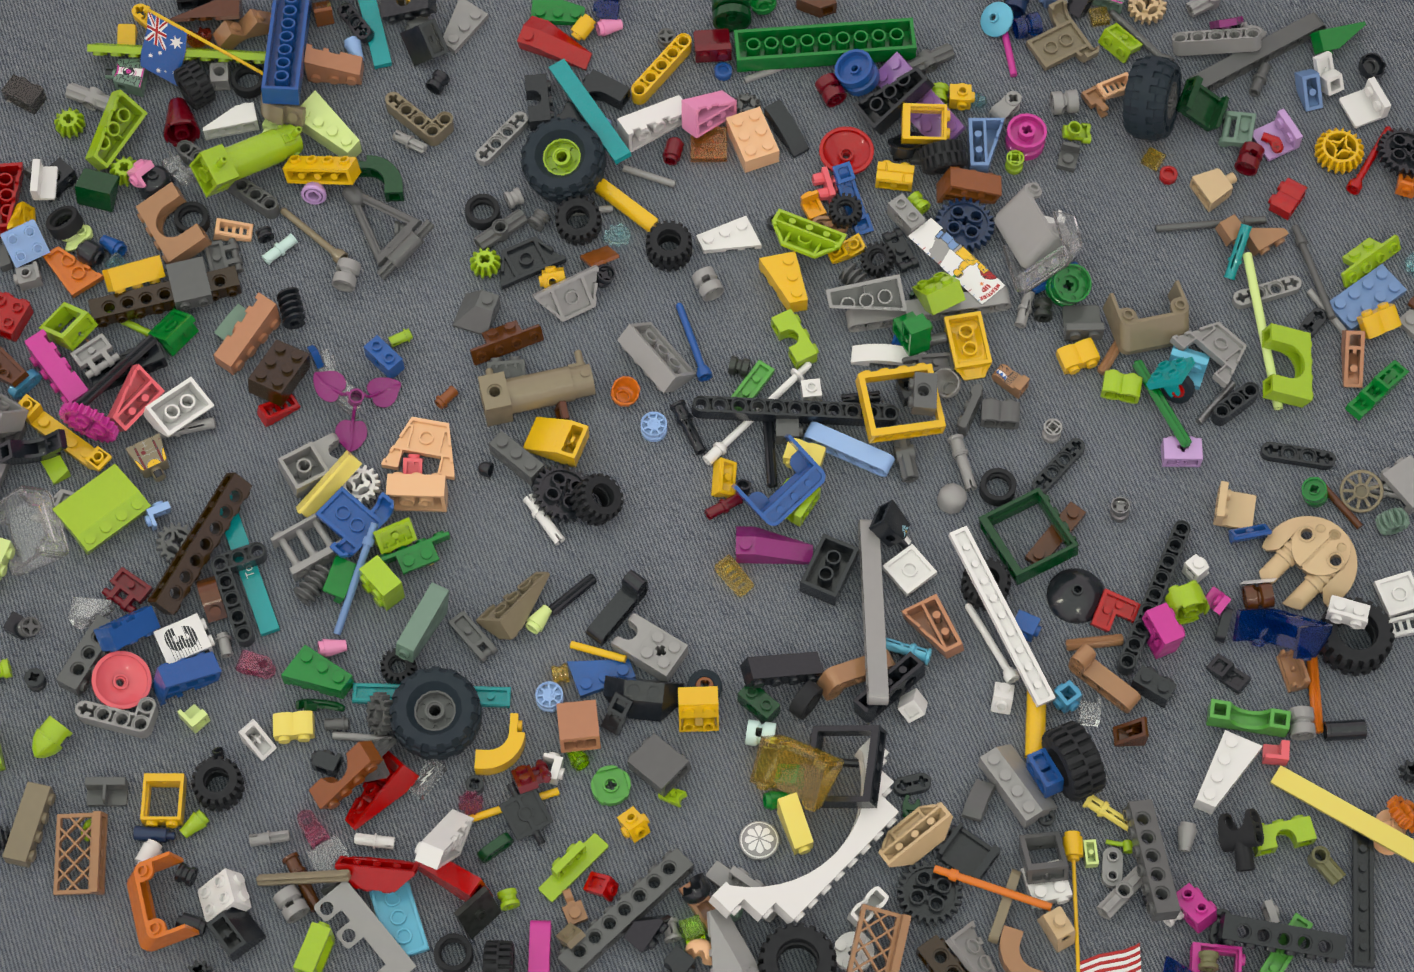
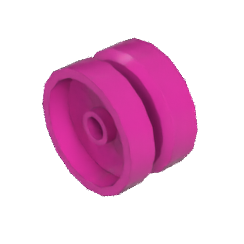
[1005,113,1047,161]

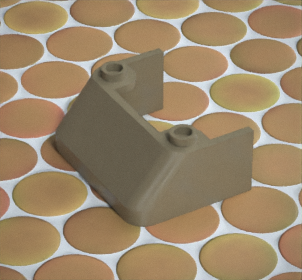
[1103,280,1189,355]

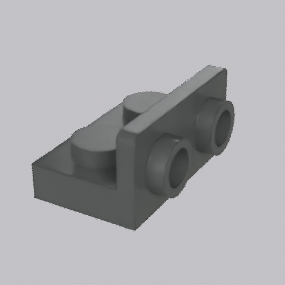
[487,356,526,379]

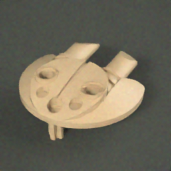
[1259,516,1357,610]

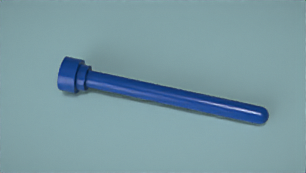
[676,302,713,382]

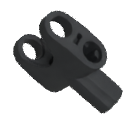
[1218,808,1264,872]

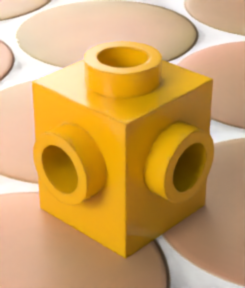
[948,83,975,110]
[539,266,566,289]
[617,806,651,843]

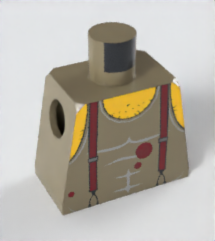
[125,433,169,482]

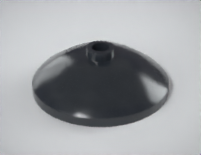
[1046,568,1104,624]

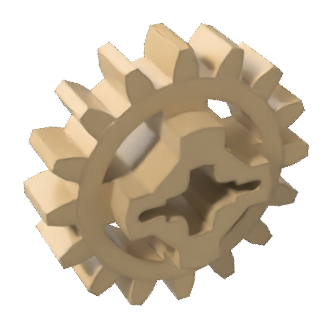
[1127,0,1167,25]

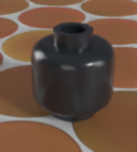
[76,240,105,267]

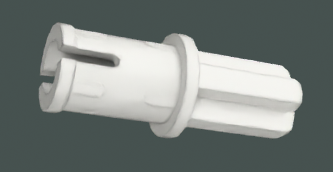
[354,833,395,850]

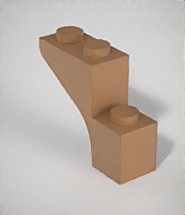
[213,9,271,50]
[1215,214,1289,256]

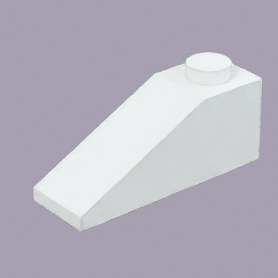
[203,102,259,140]

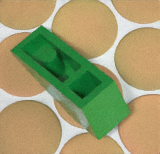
[1310,21,1366,55]

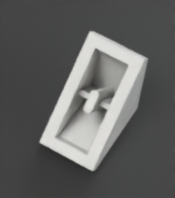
[238,719,277,761]

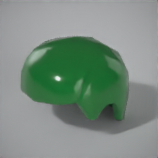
[750,0,777,15]

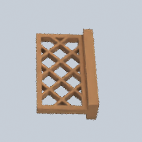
[53,811,108,896]
[846,904,911,972]

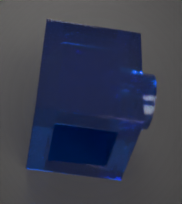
[593,0,620,20]

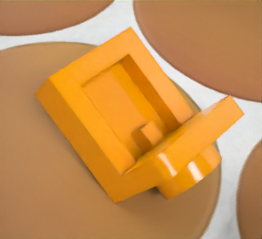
[800,190,827,221]

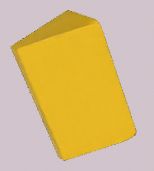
[711,457,737,498]

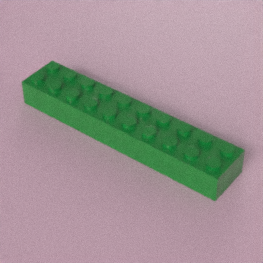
[734,18,917,72]

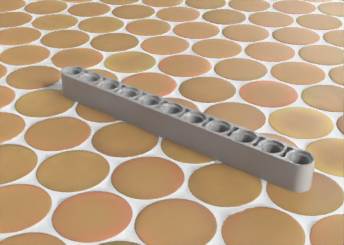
[858,519,889,705]

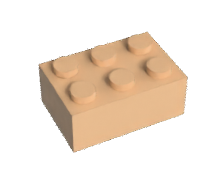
[726,107,780,173]
[386,472,448,512]

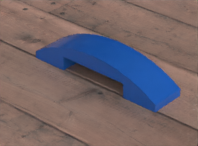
[832,161,874,235]

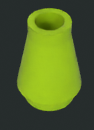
[179,809,210,838]

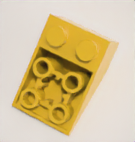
[523,417,589,467]

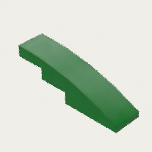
[1345,360,1409,421]

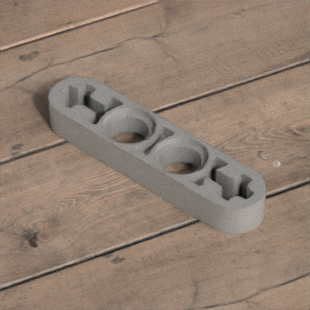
[476,111,528,166]
[1232,275,1302,309]

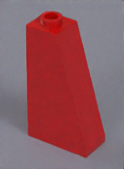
[414,861,493,902]

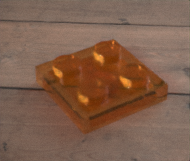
[691,127,727,162]

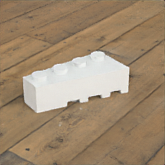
[1193,730,1263,815]
[415,809,474,870]

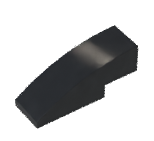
[764,99,809,158]

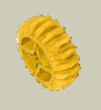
[1314,127,1364,175]

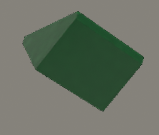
[75,168,120,212]

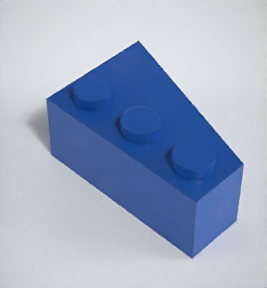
[93,606,160,653]
[152,651,221,706]

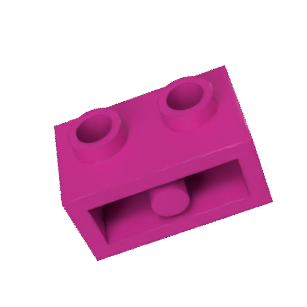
[1176,883,1217,934]

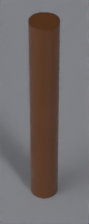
[1326,484,1363,530]

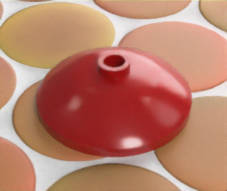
[819,127,874,175]

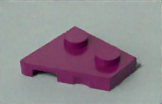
[1209,16,1244,29]

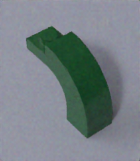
[358,155,404,202]

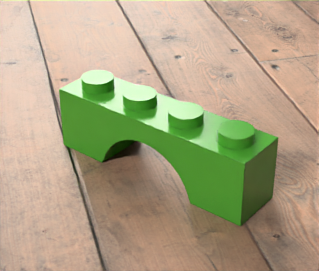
[1206,699,1291,738]

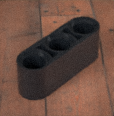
[1211,382,1259,426]

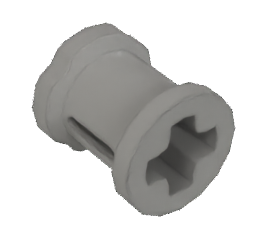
[664,917,682,943]

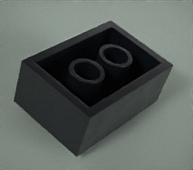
[799,533,859,606]

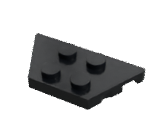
[500,236,566,290]

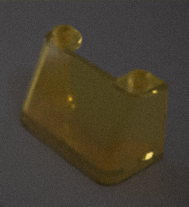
[749,735,844,812]

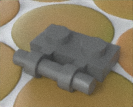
[205,238,243,273]

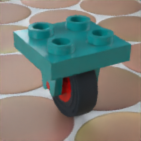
[1146,357,1195,404]

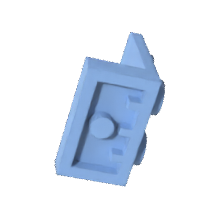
[0,219,50,268]

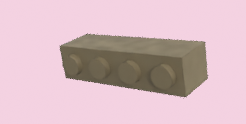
[2,782,56,868]

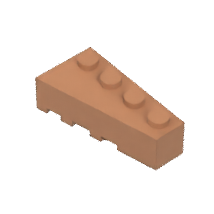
[213,292,281,375]

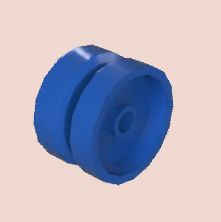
[835,49,880,96]

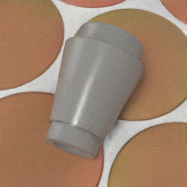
[1178,821,1197,852]

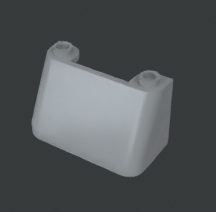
[994,182,1070,269]

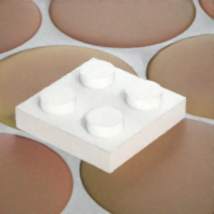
[882,544,937,597]
[1373,571,1414,618]

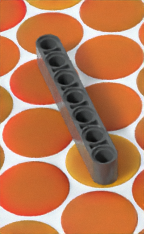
[177,140,280,219]

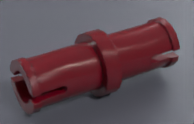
[704,493,743,520]

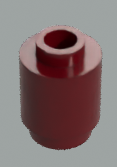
[662,137,684,165]

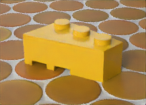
[759,251,808,313]

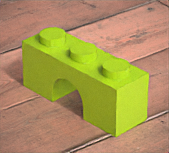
[771,309,819,370]
[1252,815,1317,857]

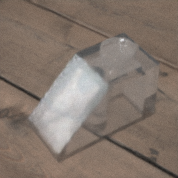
[69,597,115,629]

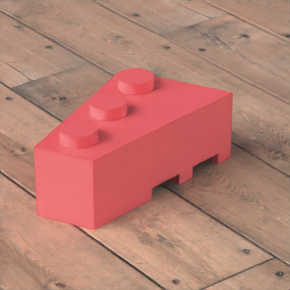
[107,364,165,432]

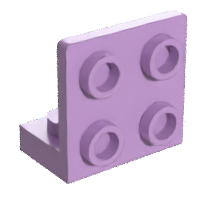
[1253,108,1303,161]

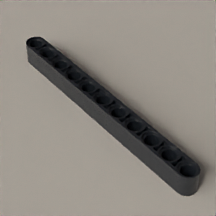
[691,395,899,427]

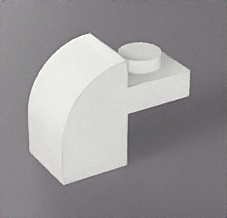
[1312,51,1344,96]

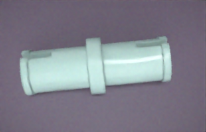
[262,233,298,265]

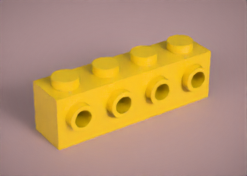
[282,155,361,185]

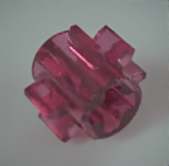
[458,790,483,815]

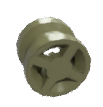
[1198,950,1219,972]

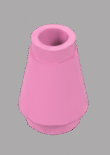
[595,19,623,37]
[317,639,347,658]

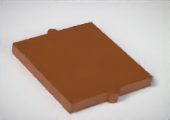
[580,245,619,267]

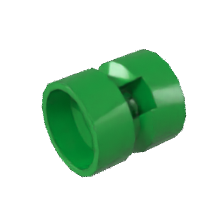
[1301,477,1328,508]

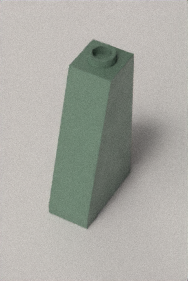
[395,582,449,663]

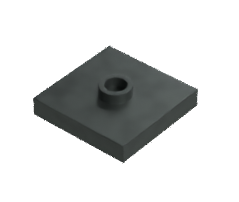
[454,886,502,939]

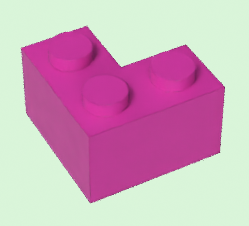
[1142,602,1185,659]

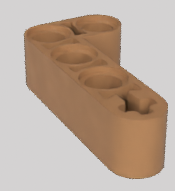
[1068,644,1141,713]
[817,649,895,701]

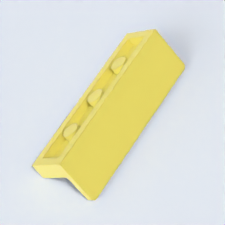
[296,450,362,517]

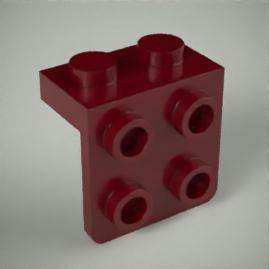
[693,29,732,63]

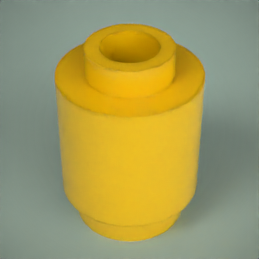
[570,14,596,41]

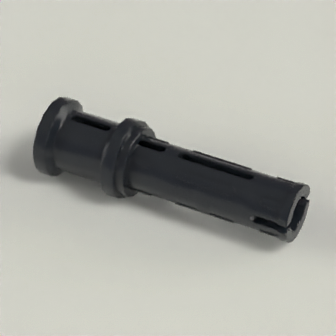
[670,400,706,455]

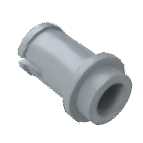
[215,632,234,658]

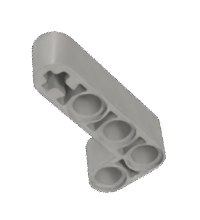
[75,697,159,738]

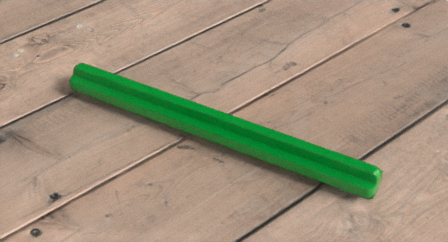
[1133,360,1192,448]

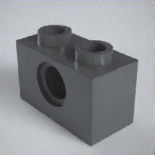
[908,372,938,416]

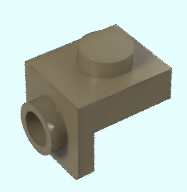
[556,922,586,949]

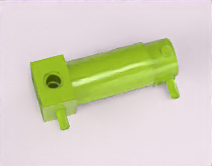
[189,124,303,198]

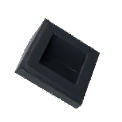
[3,611,29,640]

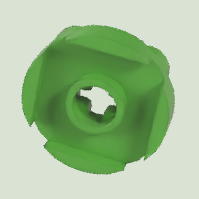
[591,765,631,806]

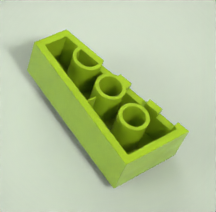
[85,89,148,171]

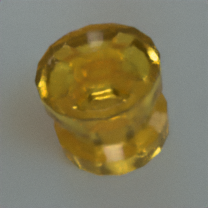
[551,663,570,684]

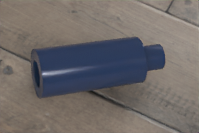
[133,825,175,843]

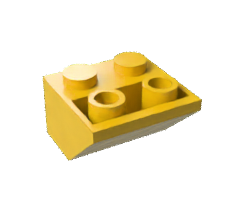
[678,686,719,732]

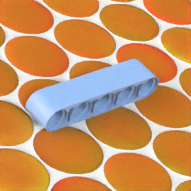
[802,421,895,477]

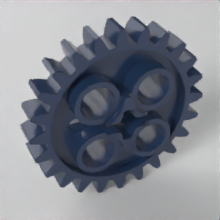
[935,197,995,253]

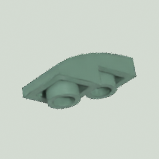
[214,303,246,340]

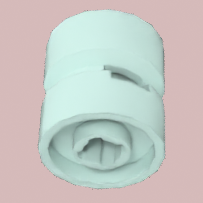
[745,719,776,749]

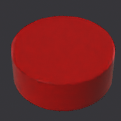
[1159,166,1178,185]

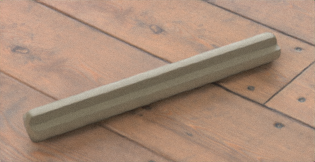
[256,869,351,886]

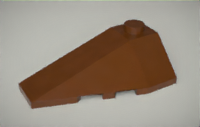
[169,0,243,22]

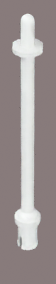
[702,362,812,466]

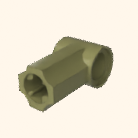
[1307,846,1346,886]

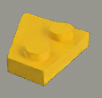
[7,201,36,230]

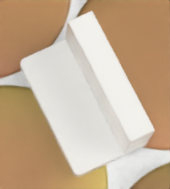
[30,159,58,200]

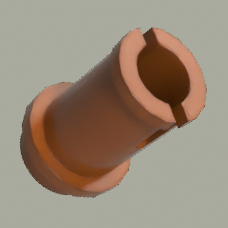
[434,386,459,409]

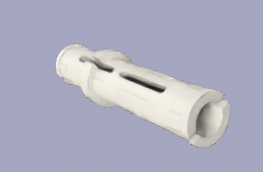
[523,493,565,546]

